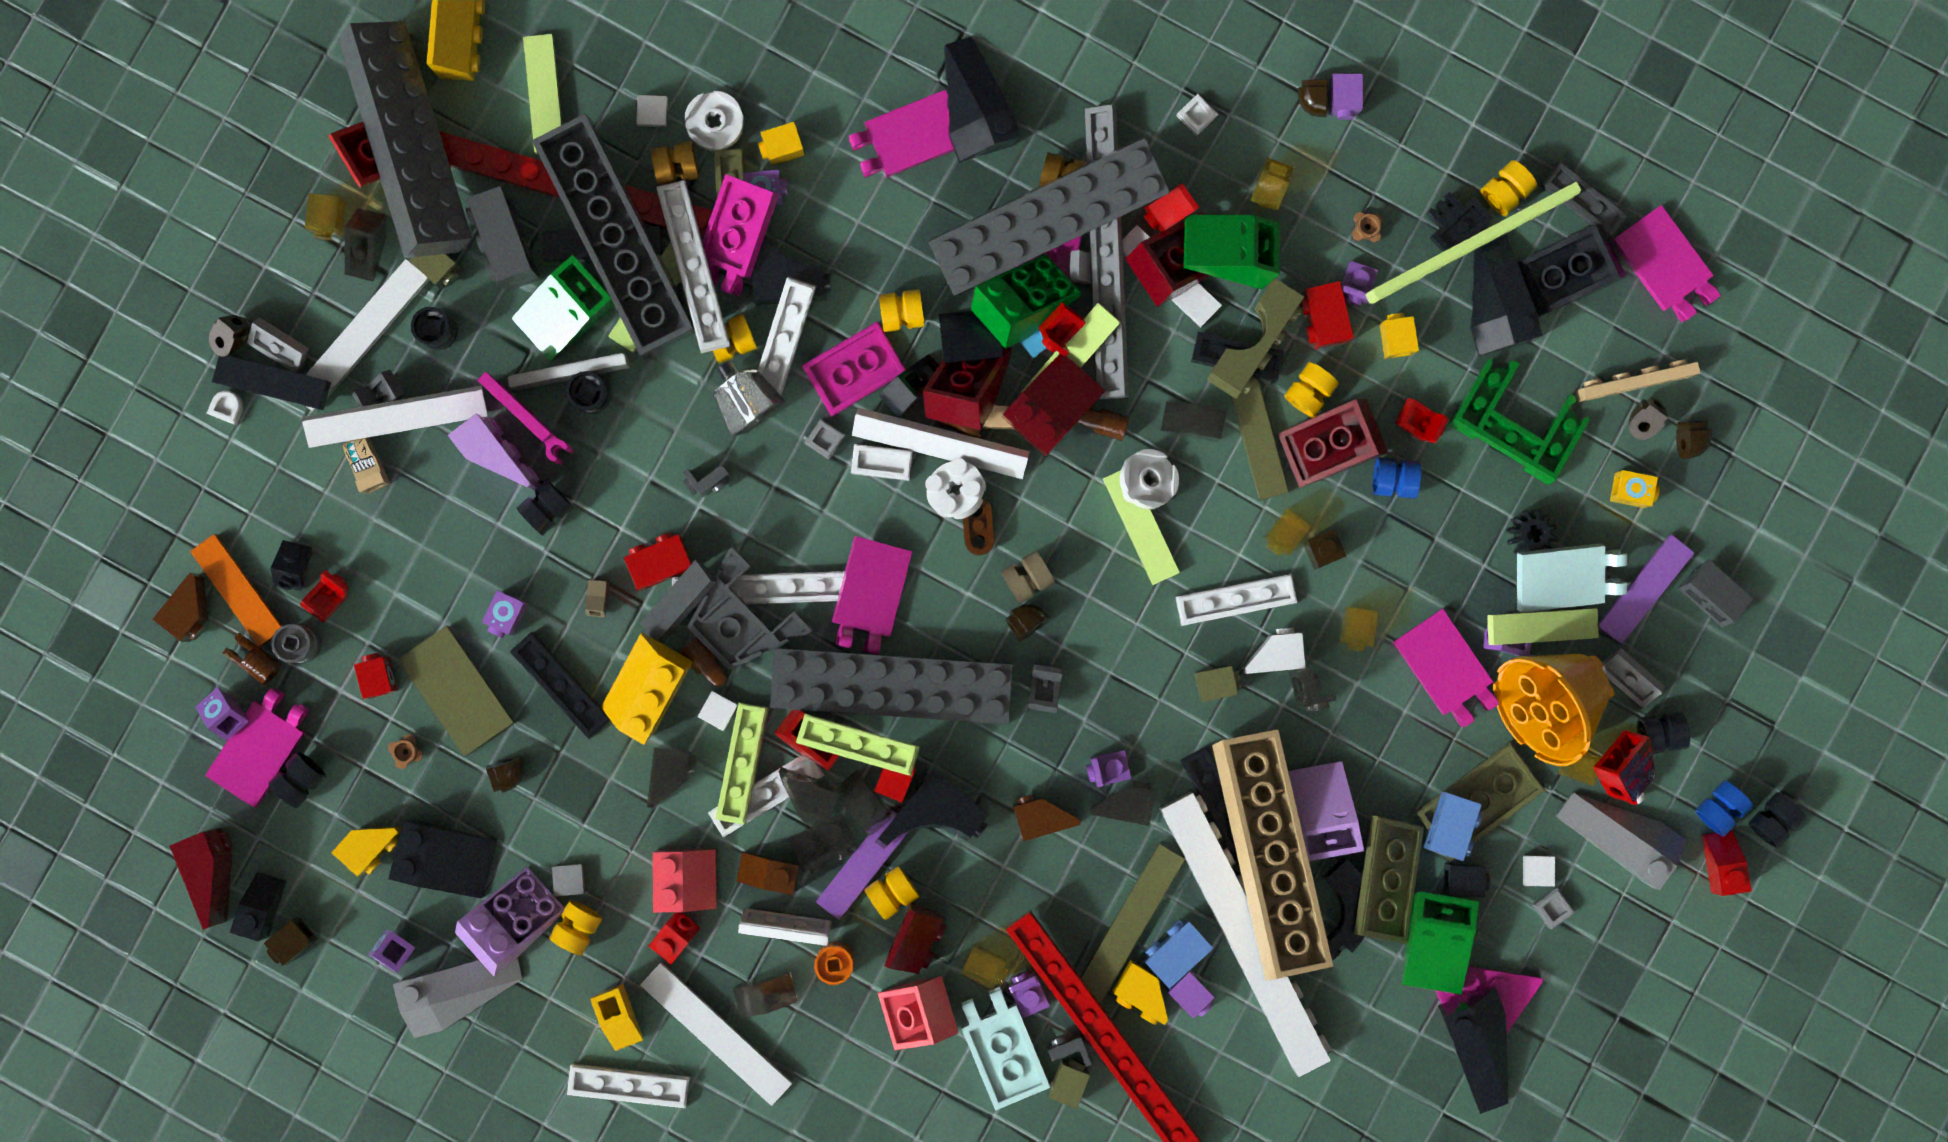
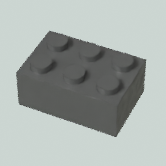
[466,186,541,291]

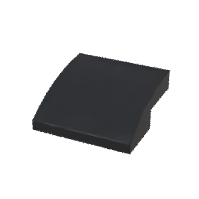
[938,311,1003,363]

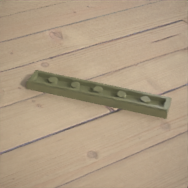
[1081,844,1185,1004]

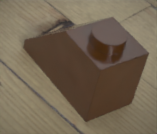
[152,573,208,642]
[1013,794,1080,841]
[737,852,801,895]

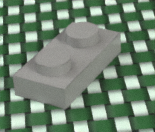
[247,317,309,373]
[1602,647,1665,708]

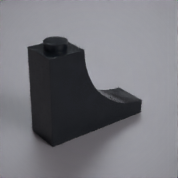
[752,236,831,306]
[875,770,989,849]

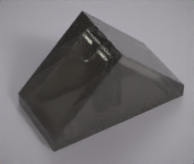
[733,972,798,1017]

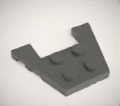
[687,545,813,670]

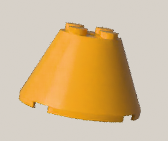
[1493,653,1614,766]

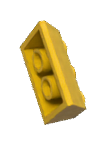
[427,0,485,81]
[601,632,693,745]

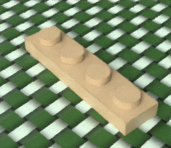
[1576,359,1700,403]

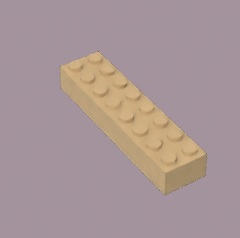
[1212,730,1333,980]

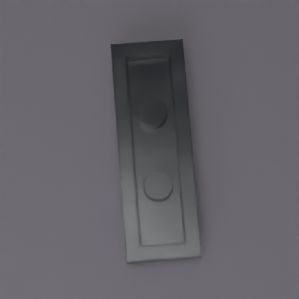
[1191,331,1284,382]

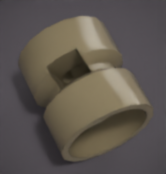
[1000,551,1055,604]

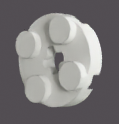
[685,91,744,151]
[1120,449,1179,509]
[925,459,986,519]

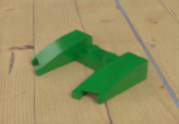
[1448,359,1590,485]

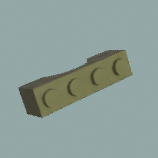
[1207,278,1304,399]

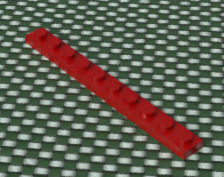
[439,131,713,240]
[1006,910,1202,1142]

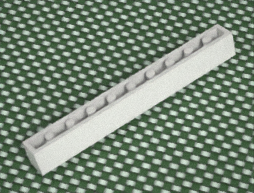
[1159,792,1331,1077]

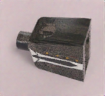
[713,361,786,436]

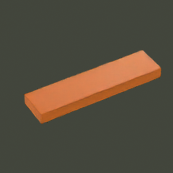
[190,534,283,647]

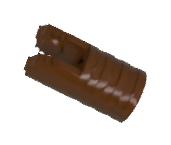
[1078,408,1129,442]
[222,633,281,685]
[679,637,727,687]

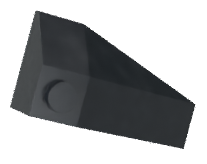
[944,37,1021,163]
[1470,234,1543,356]
[1438,985,1508,1114]

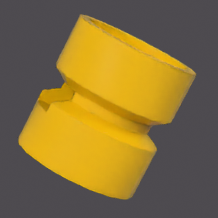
[1480,160,1537,216]
[879,289,925,332]
[713,313,757,364]
[1284,362,1339,418]
[864,865,920,921]
[549,900,603,956]

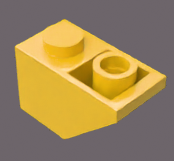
[331,826,402,877]
[1112,959,1168,1025]
[590,984,644,1051]

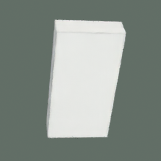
[851,444,913,481]

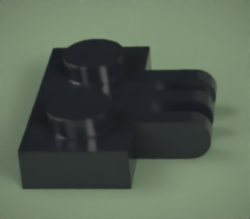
[1427,192,1494,252]

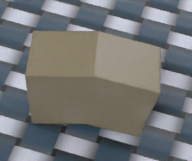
[585,580,609,617]

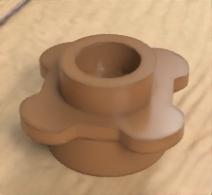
[1352,212,1383,243]
[388,734,423,769]

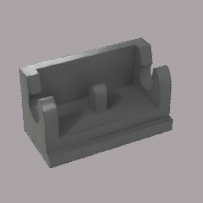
[1678,560,1753,627]

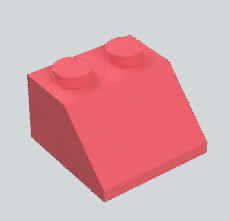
[653,849,717,913]
[878,976,959,1050]

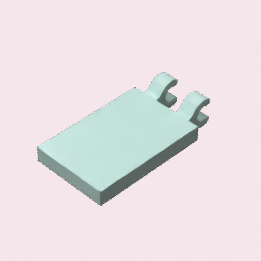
[1517,543,1628,613]
[961,986,1050,1111]

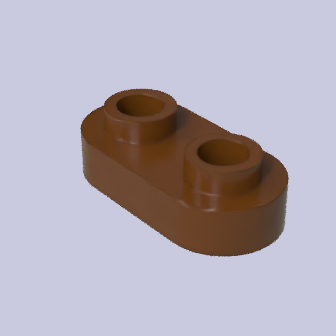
[963,497,994,556]

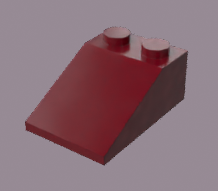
[1125,211,1211,307]
[923,345,1012,430]
[1002,354,1106,457]
[1278,398,1388,488]
[169,828,232,930]
[884,902,947,974]

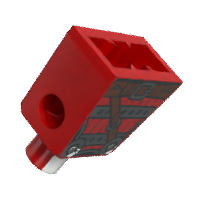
[1593,730,1656,805]

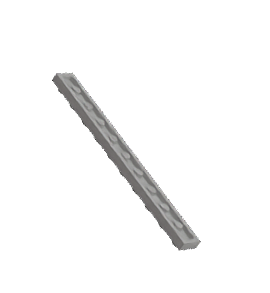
[1085,104,1129,400]

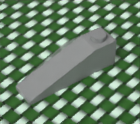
[1555,792,1686,890]
[393,957,523,1038]

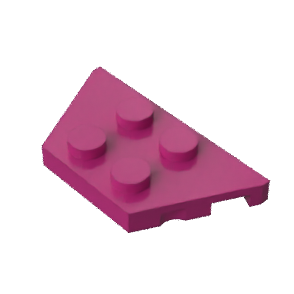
[1436,966,1543,1033]

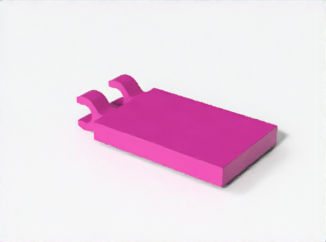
[849,89,954,178]
[702,174,779,296]
[1612,205,1721,323]
[477,372,574,465]
[832,536,912,655]
[1393,609,1499,727]
[205,688,310,808]

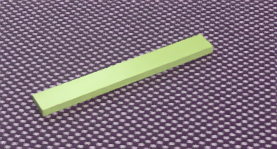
[1365,181,1581,304]

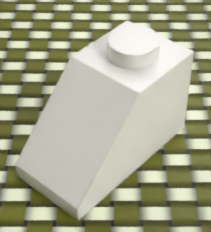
[1242,628,1306,674]

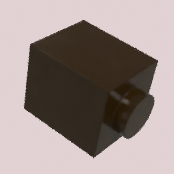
[1303,529,1346,570]
[264,917,318,966]

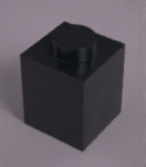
[1443,863,1490,898]

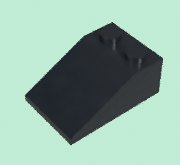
[1517,224,1627,317]
[388,819,497,898]

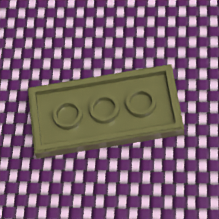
[397,626,515,757]
[1414,742,1546,861]
[1354,816,1424,944]

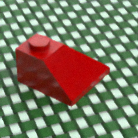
[328,121,380,188]

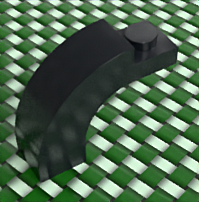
[1322,857,1365,961]

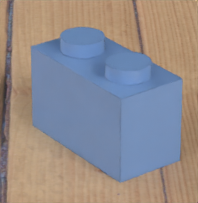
[1424,792,1483,861]
[1143,919,1213,989]

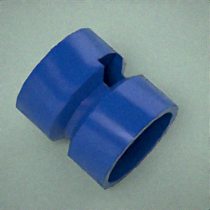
[1372,457,1421,499]
[1695,780,1753,837]

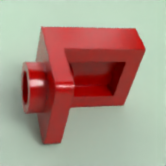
[1038,302,1086,357]
[1394,398,1449,443]
[300,570,349,623]
[648,912,700,965]

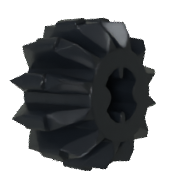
[1506,509,1558,555]

